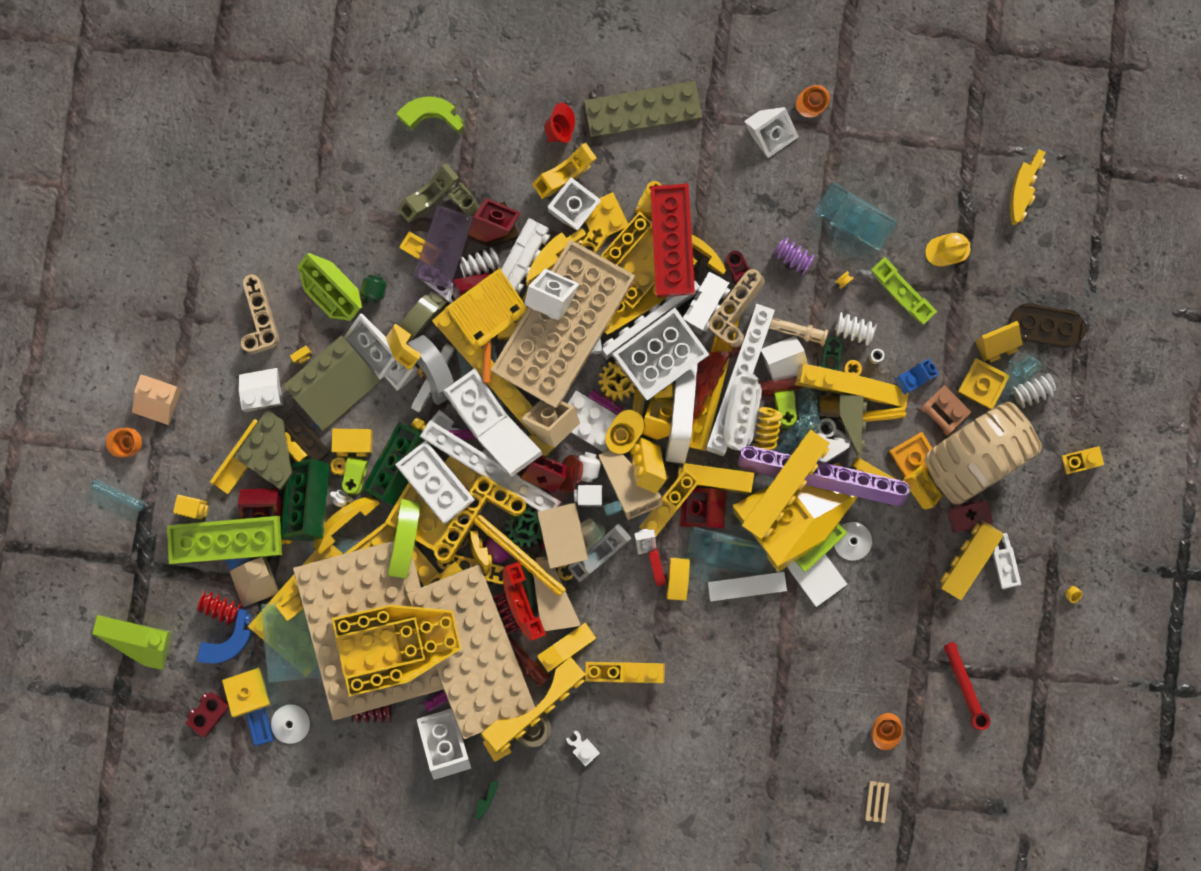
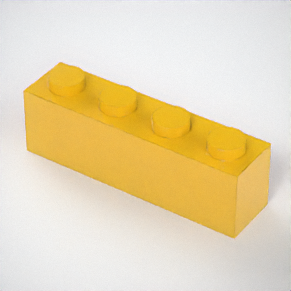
[940,520,1003,600]

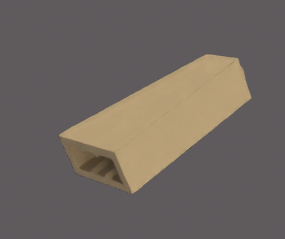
[599,449,663,520]
[534,556,580,631]

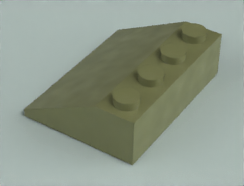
[283,335,381,431]

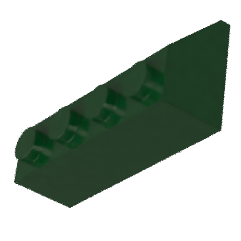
[362,422,433,506]
[281,458,330,541]

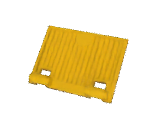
[445,268,528,350]

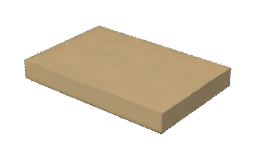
[538,503,588,569]

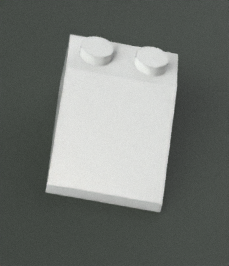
[417,709,471,780]

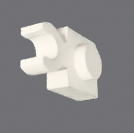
[431,410,460,431]
[566,730,600,766]

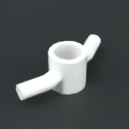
[795,418,850,444]

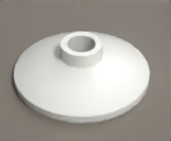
[834,522,872,560]
[271,705,310,744]

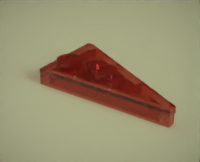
[693,351,733,419]

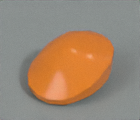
[795,85,830,118]
[105,427,142,458]
[871,713,903,751]

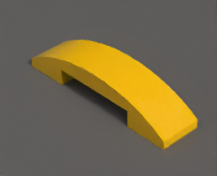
[692,235,726,277]
[313,496,380,554]

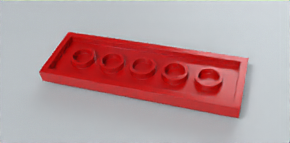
[650,183,695,297]

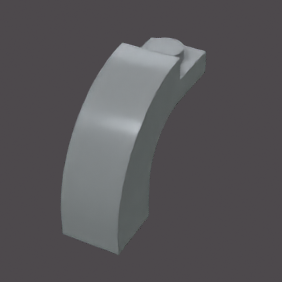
[407,335,454,405]
[568,524,631,582]

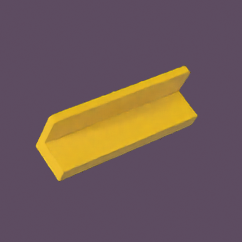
[210,419,258,495]

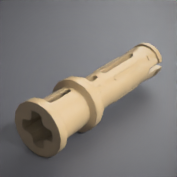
[769,317,828,346]

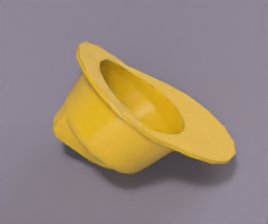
[925,233,971,267]
[605,410,644,454]

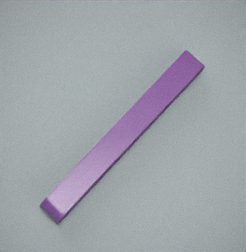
[738,446,910,506]

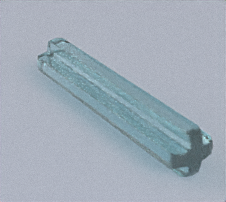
[90,480,145,511]

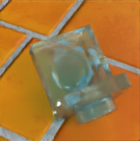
[1009,354,1043,381]

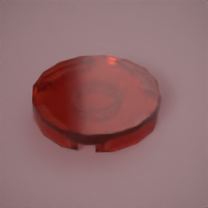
[559,455,583,493]

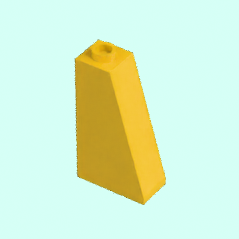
[678,463,754,495]

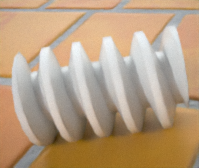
[460,247,501,278]
[835,312,877,346]
[1012,374,1056,408]

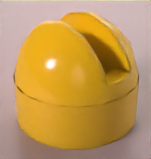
[1065,586,1083,603]

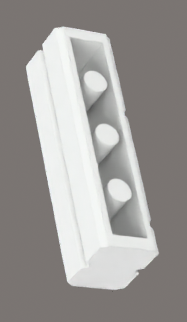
[501,218,551,295]

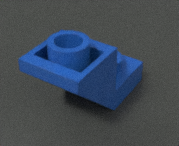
[895,358,939,395]

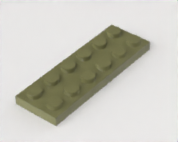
[584,81,702,138]

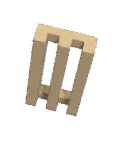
[865,781,889,823]

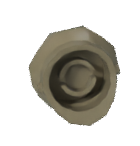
[518,713,551,747]

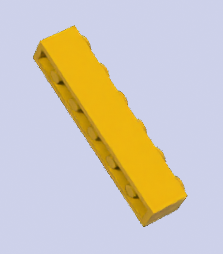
[741,430,830,539]

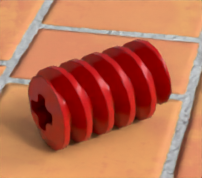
[197,590,242,625]

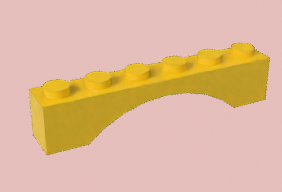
[481,657,586,754]

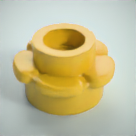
[330,457,347,476]

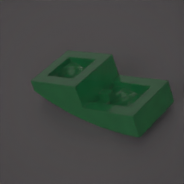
[475,780,499,820]

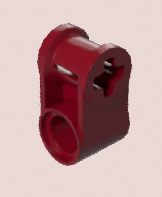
[725,250,755,286]

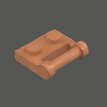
[920,385,971,436]

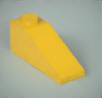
[537,623,596,672]

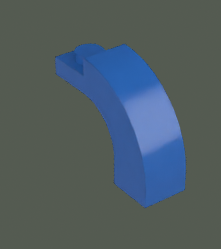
[197,609,253,663]

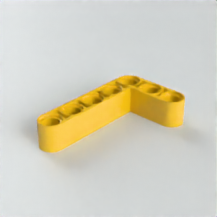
[434,477,526,563]

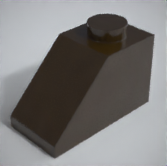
[816,392,840,421]

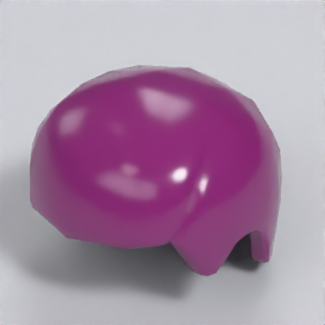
[483,534,511,564]

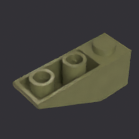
[838,395,867,456]

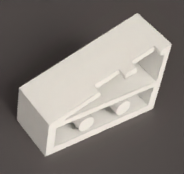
[683,272,730,335]

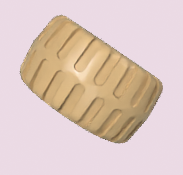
[924,402,1042,505]

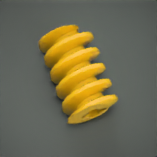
[752,407,782,450]

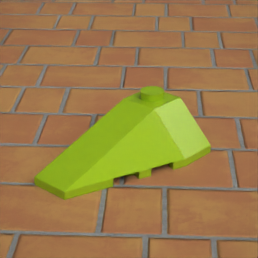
[92,615,173,670]

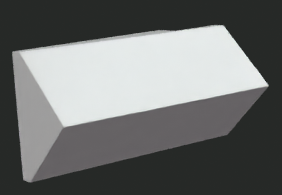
[344,314,418,391]

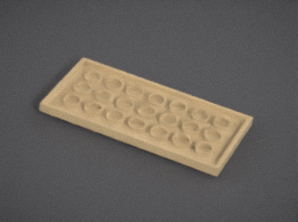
[491,240,636,409]
[406,564,535,739]

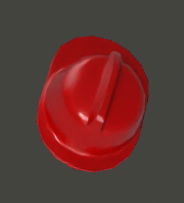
[544,102,575,143]

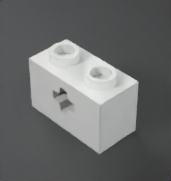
[574,485,602,507]

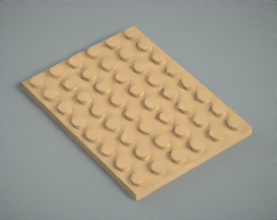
[293,541,443,721]

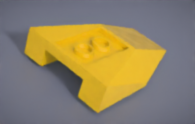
[601,212,697,335]
[733,463,858,572]
[331,605,461,697]

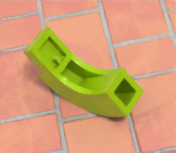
[396,97,465,135]

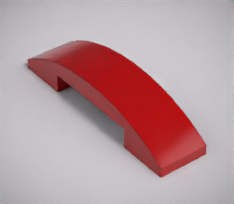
[503,562,546,641]

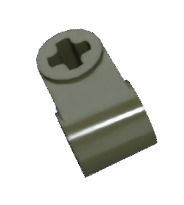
[446,182,480,218]

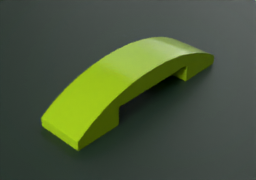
[871,257,937,325]
[387,499,420,579]

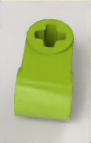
[774,391,797,429]
[342,457,368,495]

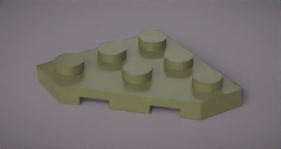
[234,410,293,490]

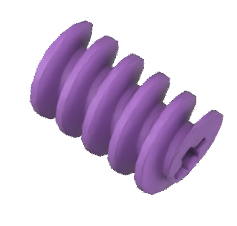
[772,237,814,276]

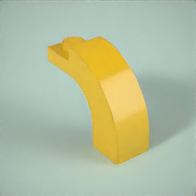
[532,143,597,199]

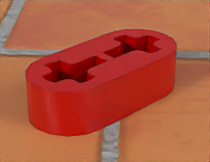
[648,549,666,587]

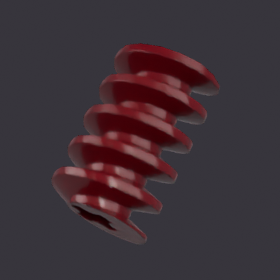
[493,593,520,634]
[351,704,392,723]

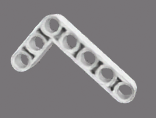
[665,364,697,464]

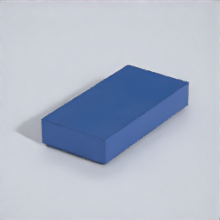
[246,707,274,746]

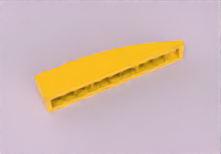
[795,364,909,408]

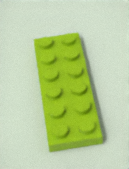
[167,516,282,564]

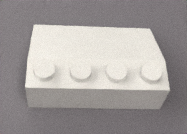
[611,308,709,400]

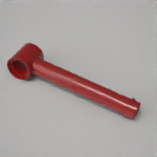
[944,642,991,730]

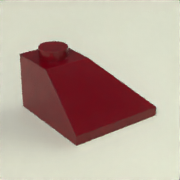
[468,198,521,242]

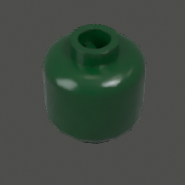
[360,275,387,303]

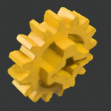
[598,361,637,402]

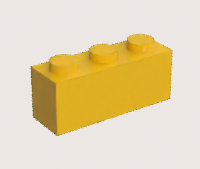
[630,438,666,494]

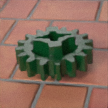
[504,506,543,549]

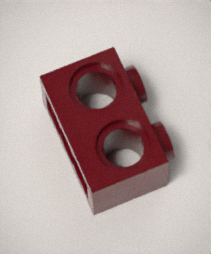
[185,691,229,738]

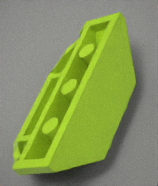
[297,253,362,321]

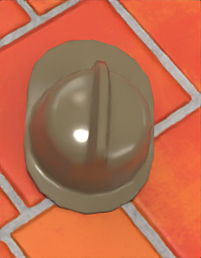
[580,518,606,551]

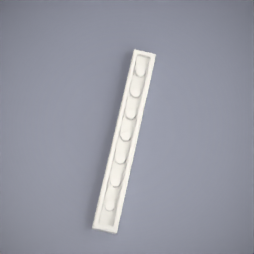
[420,420,561,511]

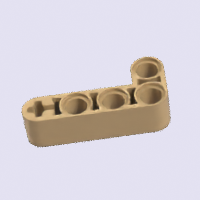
[709,269,765,347]
[241,274,279,354]

